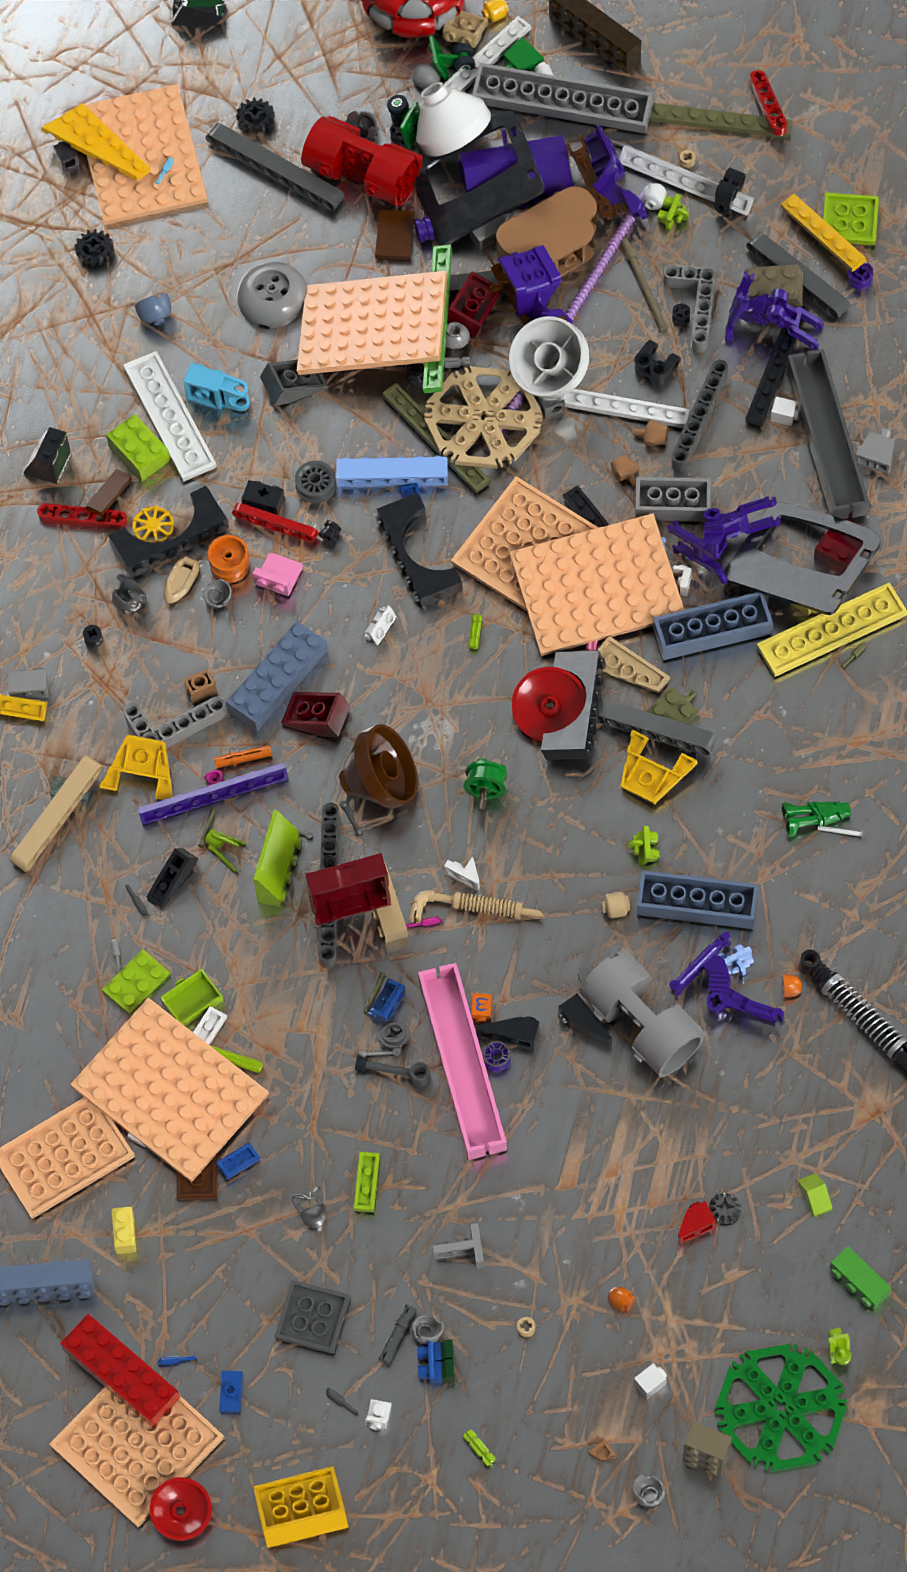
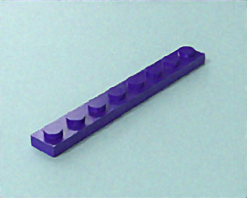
[138,762,288,825]

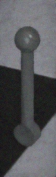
[340,801,362,835]

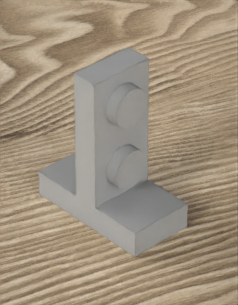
[433,1223,485,1269]

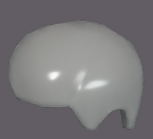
[412,63,441,89]
[203,579,232,608]
[412,1315,443,1345]
[632,1474,665,1507]

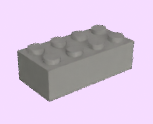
[635,477,711,522]

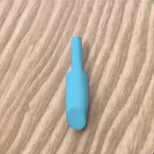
[156,156,173,185]

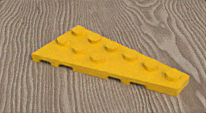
[41,103,151,181]

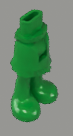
[781,801,851,838]

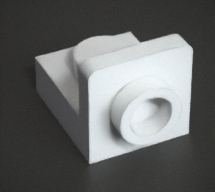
[672,565,692,596]
[365,1399,392,1430]

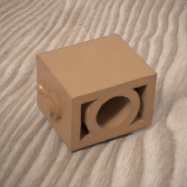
[183,669,217,705]

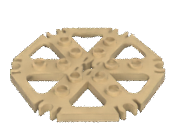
[424,366,543,469]

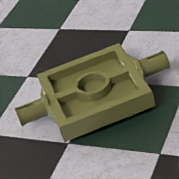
[646,687,700,724]

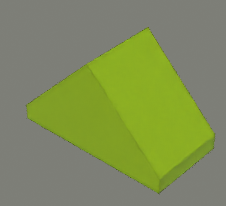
[797,1173,833,1217]

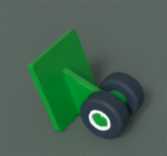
[428,35,476,81]
[387,95,420,150]

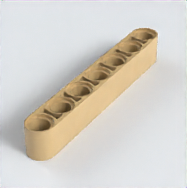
[9,755,103,872]

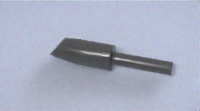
[125,884,148,914]
[326,1387,358,1415]

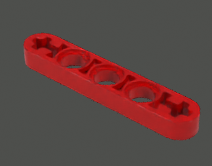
[750,70,787,136]
[37,503,127,529]
[232,503,319,543]

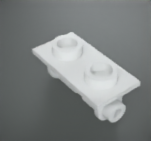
[364,605,397,646]

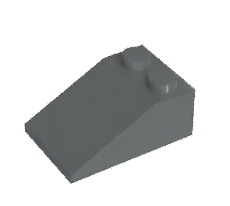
[260,359,328,405]

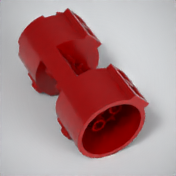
[301,115,423,207]

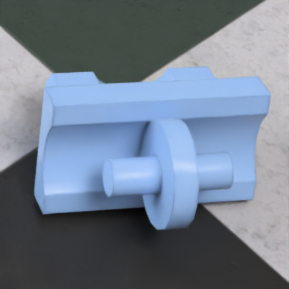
[718,944,754,976]

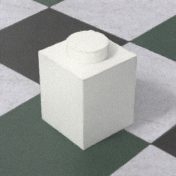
[771,397,800,426]
[634,1363,667,1399]

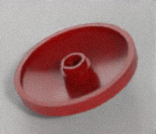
[511,667,586,742]

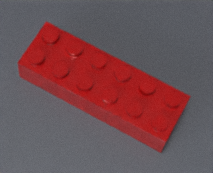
[60,1314,180,1428]

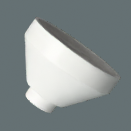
[416,82,491,156]
[509,316,589,399]

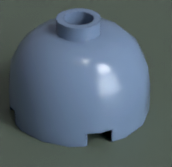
[134,293,172,326]

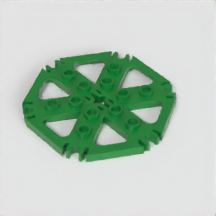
[714,1343,847,1473]

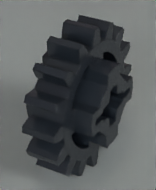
[236,97,275,134]
[75,229,114,266]

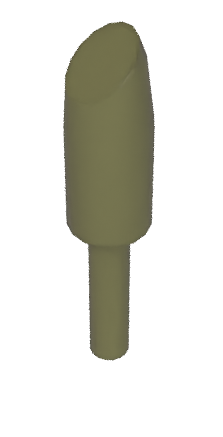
[841,641,866,668]

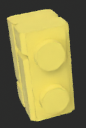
[112,1207,137,1254]

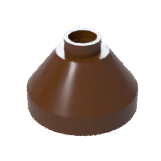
[339,724,418,809]

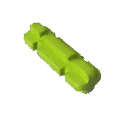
[468,614,482,650]
[463,1430,496,1466]

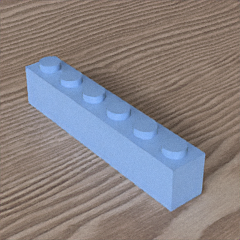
[336,456,448,487]

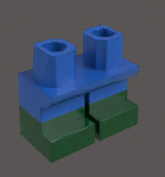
[417,1339,455,1383]

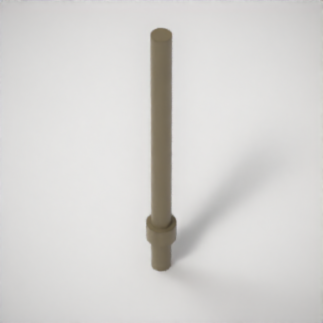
[621,239,667,331]

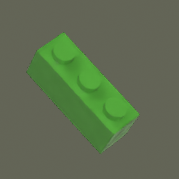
[830,1246,892,1310]

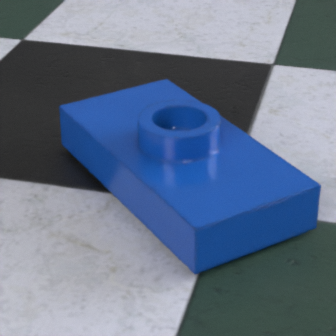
[216,1143,260,1180]
[219,1371,243,1413]

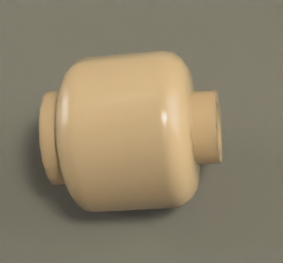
[601,892,630,918]

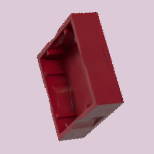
[305,853,391,926]

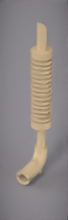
[408,890,544,923]

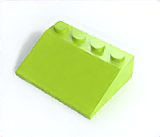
[253,810,302,907]

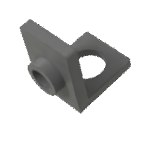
[535,396,565,419]

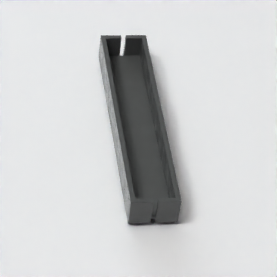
[787,349,870,519]

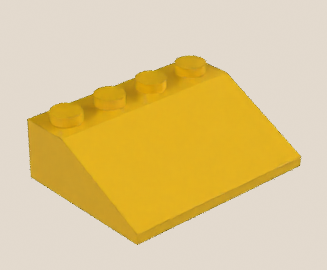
[253,1466,349,1548]

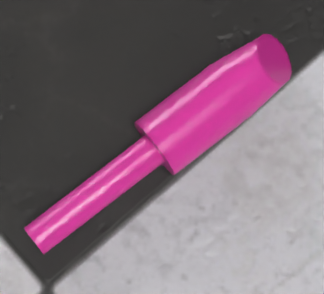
[406,916,442,928]

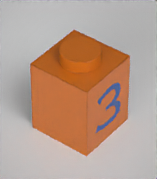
[471,993,493,1025]

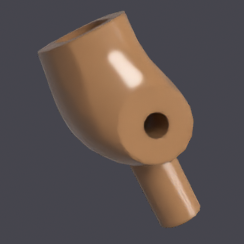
[633,420,669,446]
[610,454,639,488]

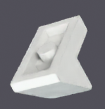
[444,857,480,891]

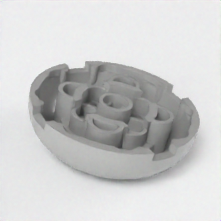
[237,262,307,328]

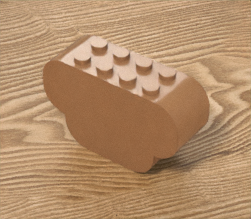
[496,187,597,276]

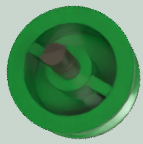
[463,758,508,811]

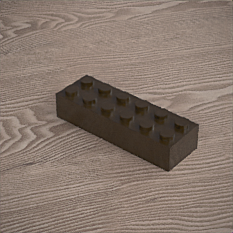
[549,0,641,74]

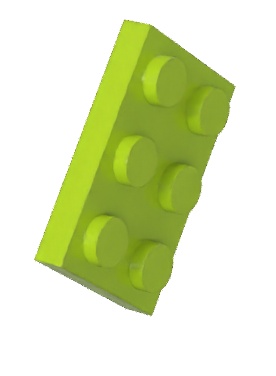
[102,949,171,1017]

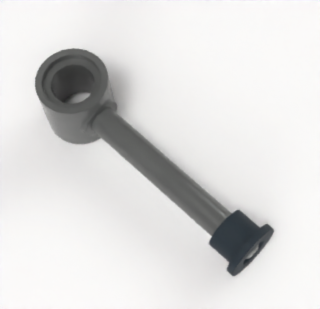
[355,1055,431,1087]

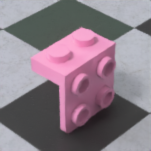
[253,553,303,597]

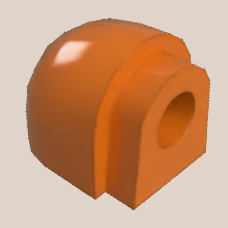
[782,974,802,997]
[608,1287,635,1312]

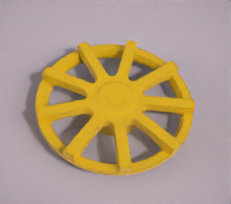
[133,506,174,543]

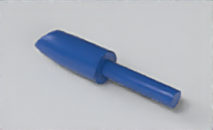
[157,1355,197,1365]

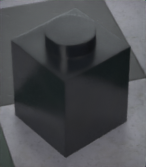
[53,141,79,172]

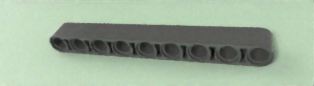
[206,123,345,211]
[318,802,340,968]

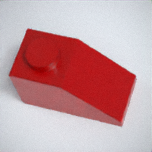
[677,1201,716,1244]

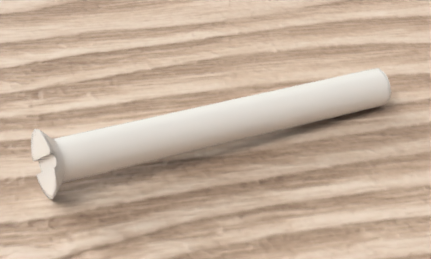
[818,826,863,838]

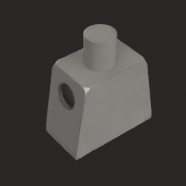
[856,428,895,474]

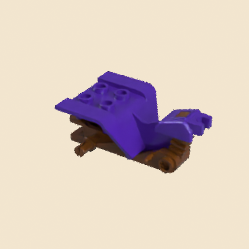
[565,125,649,220]
[490,245,573,326]

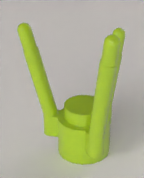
[205,829,246,873]

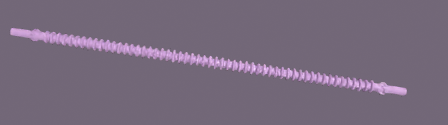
[483,186,647,452]

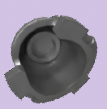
[344,110,379,141]
[112,574,147,614]

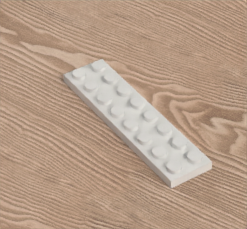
[123,351,217,482]

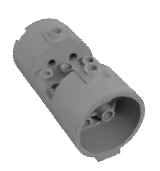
[579,948,707,1077]

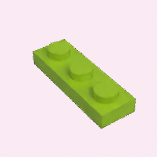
[354,1152,380,1213]

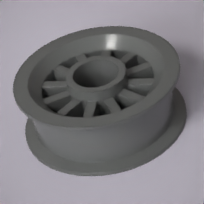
[295,461,336,503]

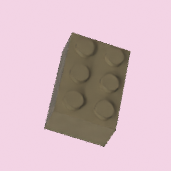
[745,264,803,307]
[682,1421,732,1476]

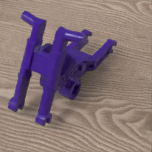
[725,271,824,350]
[667,496,781,584]
[669,932,784,1023]

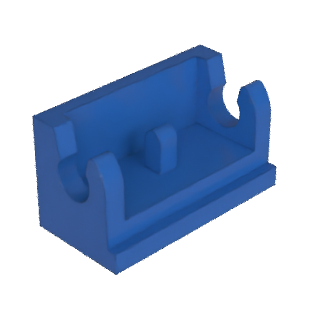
[367,979,406,1024]

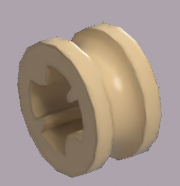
[680,150,696,168]
[517,1317,536,1337]

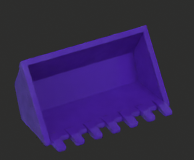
[457,129,574,212]

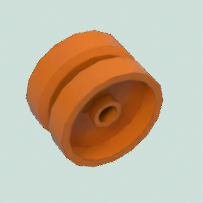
[207,535,250,583]

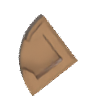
[588,1439,617,1461]

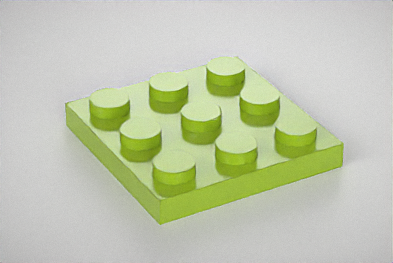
[823,192,879,246]

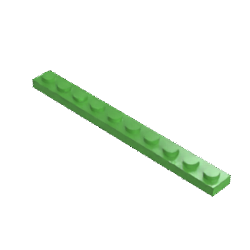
[423,244,452,393]

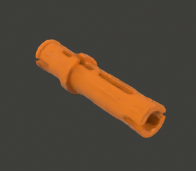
[214,745,272,769]

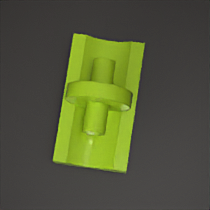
[657,194,689,231]
[627,826,660,866]
[828,1328,852,1365]

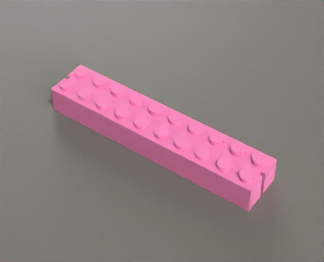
[418,963,507,1160]

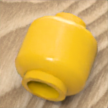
[481,0,509,23]

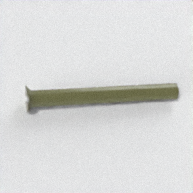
[197,807,216,848]
[363,971,387,1014]

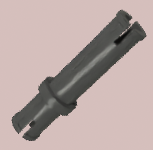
[378,1304,417,1365]

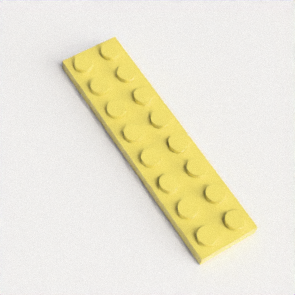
[757,582,907,677]

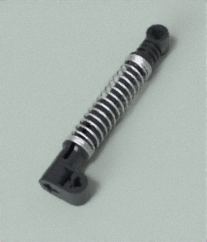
[798,949,907,1070]

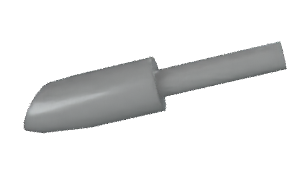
[111,938,121,973]

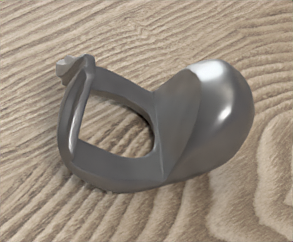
[292,1186,326,1228]

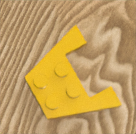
[620,730,698,804]
[99,735,173,800]

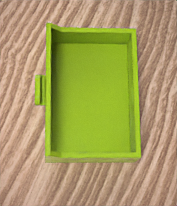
[160,969,224,1027]

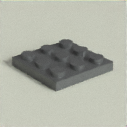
[275,1280,351,1354]

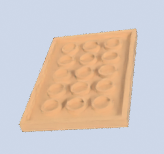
[0,1098,135,1219]

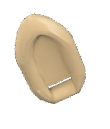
[164,556,200,603]

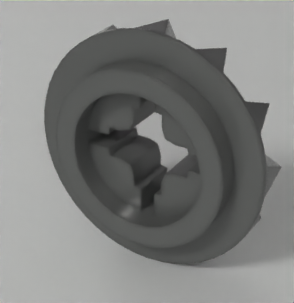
[378,1020,410,1050]
[709,1192,741,1224]

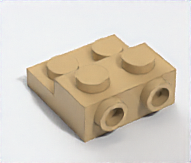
[442,10,488,48]

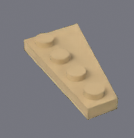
[597,636,670,693]

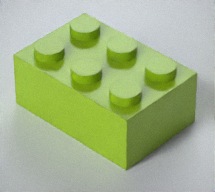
[106,414,171,482]

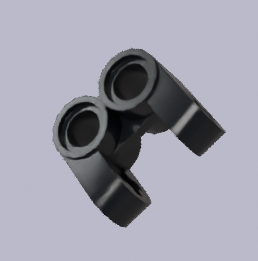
[714,167,746,215]
[634,340,681,385]

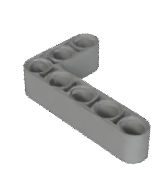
[663,264,716,353]
[124,697,227,748]

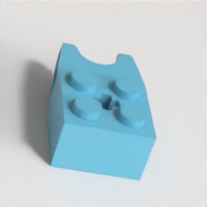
[183,363,250,411]

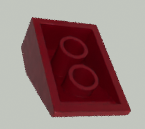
[447,271,501,338]
[814,519,863,574]
[281,692,351,737]

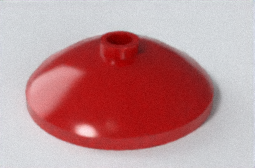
[149,1477,212,1541]

